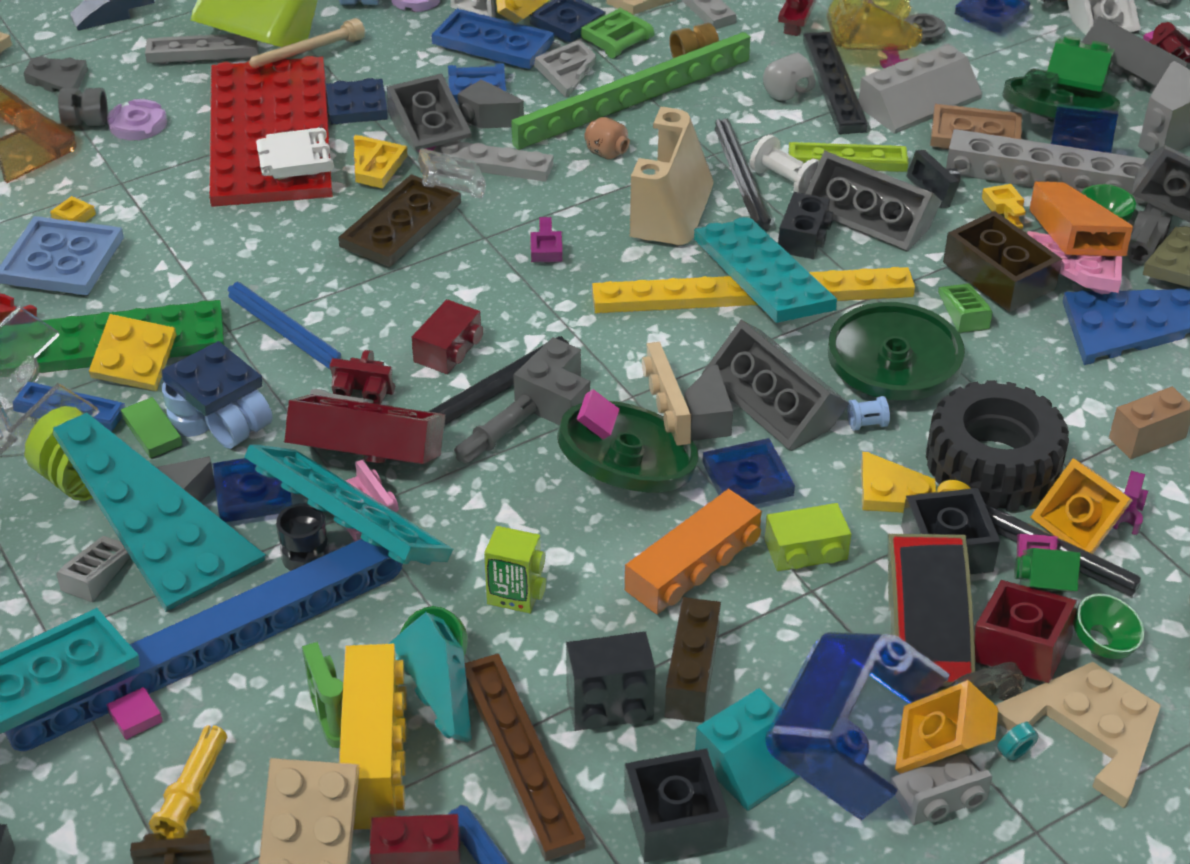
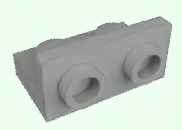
[889,752,992,826]

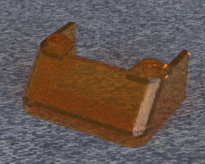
[0,83,77,183]

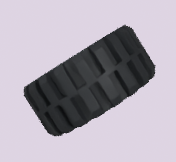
[926,380,1069,511]

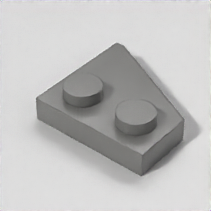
[534,39,596,97]

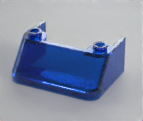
[765,632,950,821]

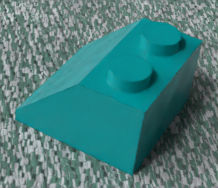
[695,688,811,811]

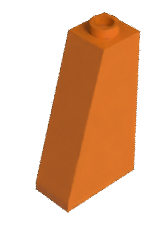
[1029,181,1133,256]

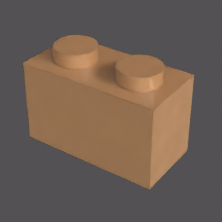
[1109,386,1190,459]

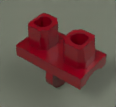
[778,0,816,36]
[1149,22,1190,63]
[330,350,396,404]

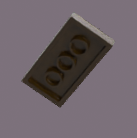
[338,174,461,267]

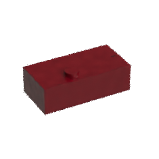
[284,394,446,464]

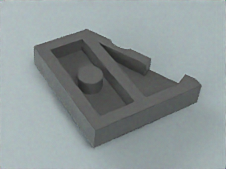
[24,57,88,93]

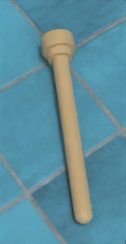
[249,18,365,68]

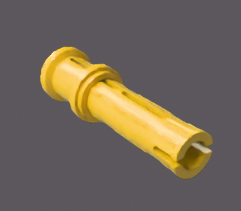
[149,725,228,839]

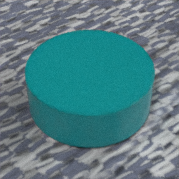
[997,722,1039,760]

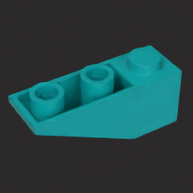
[390,612,472,743]

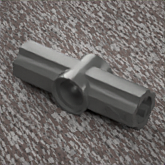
[1127,203,1173,265]

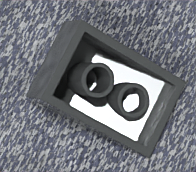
[387,73,471,151]

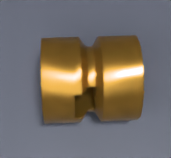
[669,23,719,58]

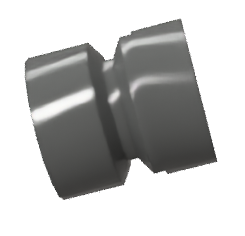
[58,88,108,126]

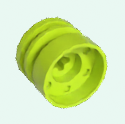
[24,406,93,501]

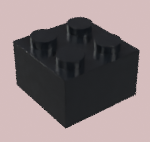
[901,488,1000,575]
[566,631,656,731]
[624,748,730,863]

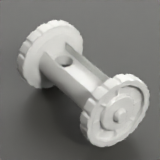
[750,135,820,194]

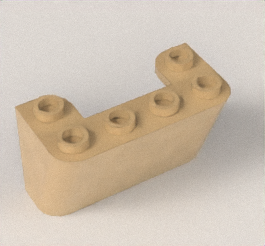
[630,106,714,246]

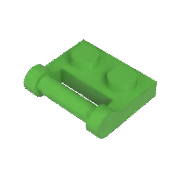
[581,8,654,58]
[302,642,343,748]

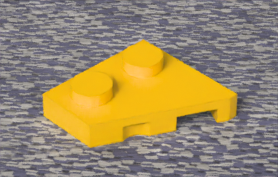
[354,135,408,189]
[861,452,936,513]

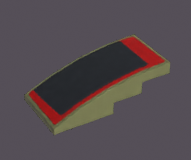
[888,534,976,687]

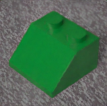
[1044,36,1115,92]

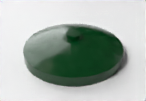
[1002,76,1120,124]
[828,302,965,400]
[557,401,699,493]

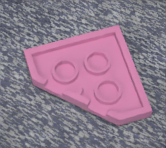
[1027,231,1122,294]

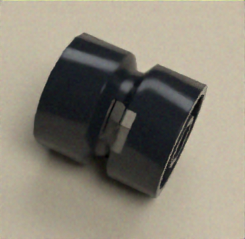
[276,503,330,571]

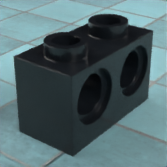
[778,192,834,260]

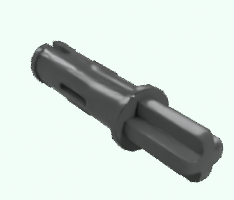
[454,394,537,464]

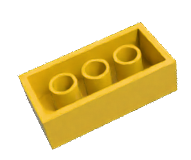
[339,644,407,830]

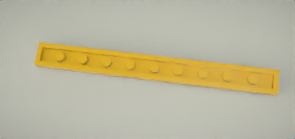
[592,267,915,313]

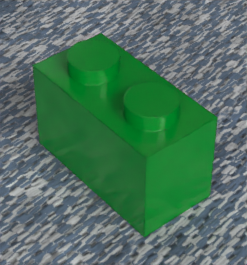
[1014,548,1081,592]

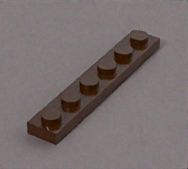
[465,653,585,862]

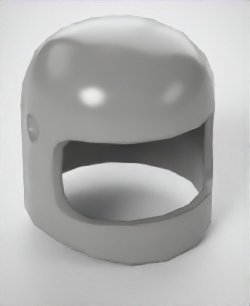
[763,53,816,101]

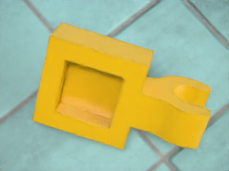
[982,184,1026,229]

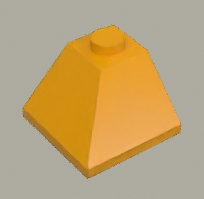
[1030,458,1132,554]
[895,680,998,774]

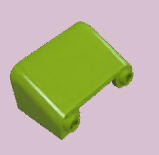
[190,0,318,47]

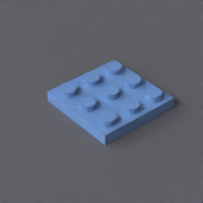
[0,216,124,295]

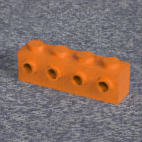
[625,489,762,615]

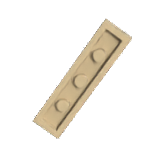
[642,341,691,445]

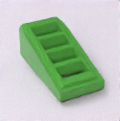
[938,283,992,333]

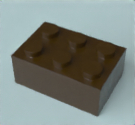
[943,211,1062,312]

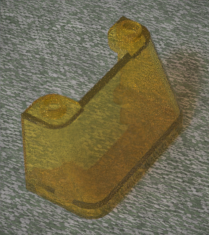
[827,0,923,51]

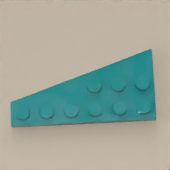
[53,412,266,612]

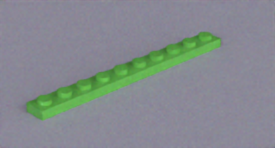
[511,32,751,150]

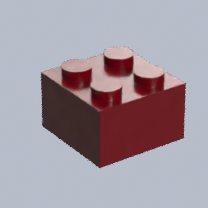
[974,580,1077,683]

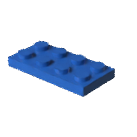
[431,8,554,69]

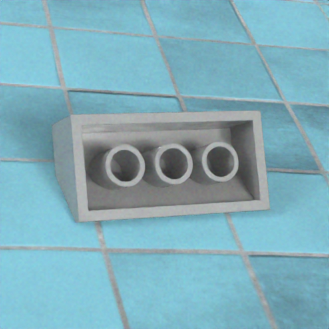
[859,44,982,134]

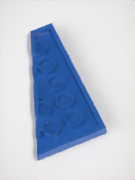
[1062,288,1190,365]

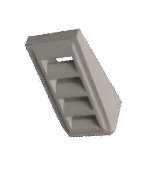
[56,536,130,602]

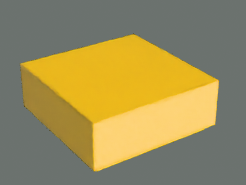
[50,196,96,223]

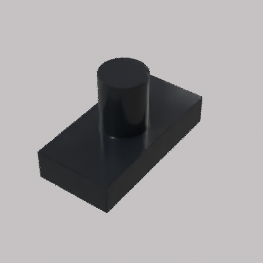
[906,150,961,208]

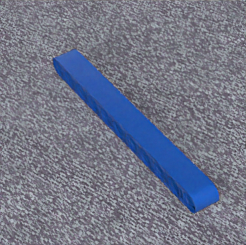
[4,539,403,751]

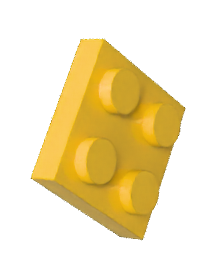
[89,314,177,391]

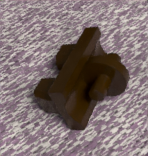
[130,829,215,864]

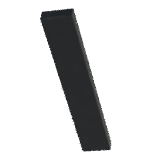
[803,32,868,135]

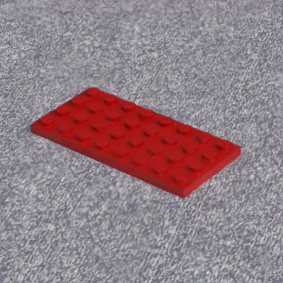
[209,56,333,207]

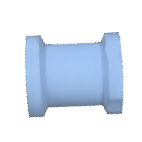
[847,396,890,431]

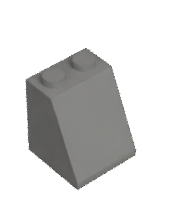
[1138,61,1190,154]

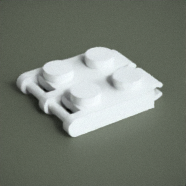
[256,128,334,179]

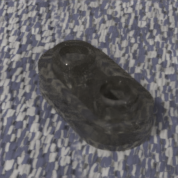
[949,662,1026,703]

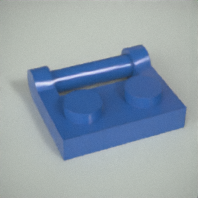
[448,63,506,104]

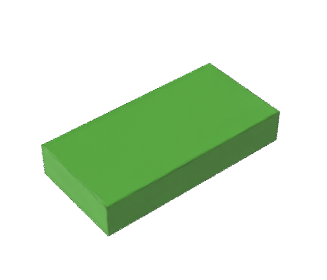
[120,397,183,458]

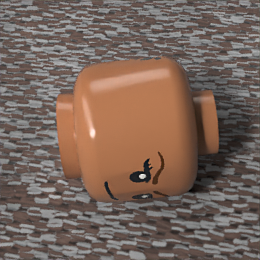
[585,117,630,159]

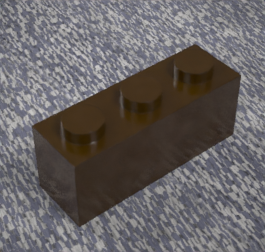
[664,597,721,723]

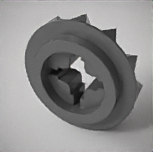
[902,13,946,43]

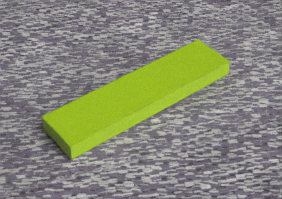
[788,142,908,172]

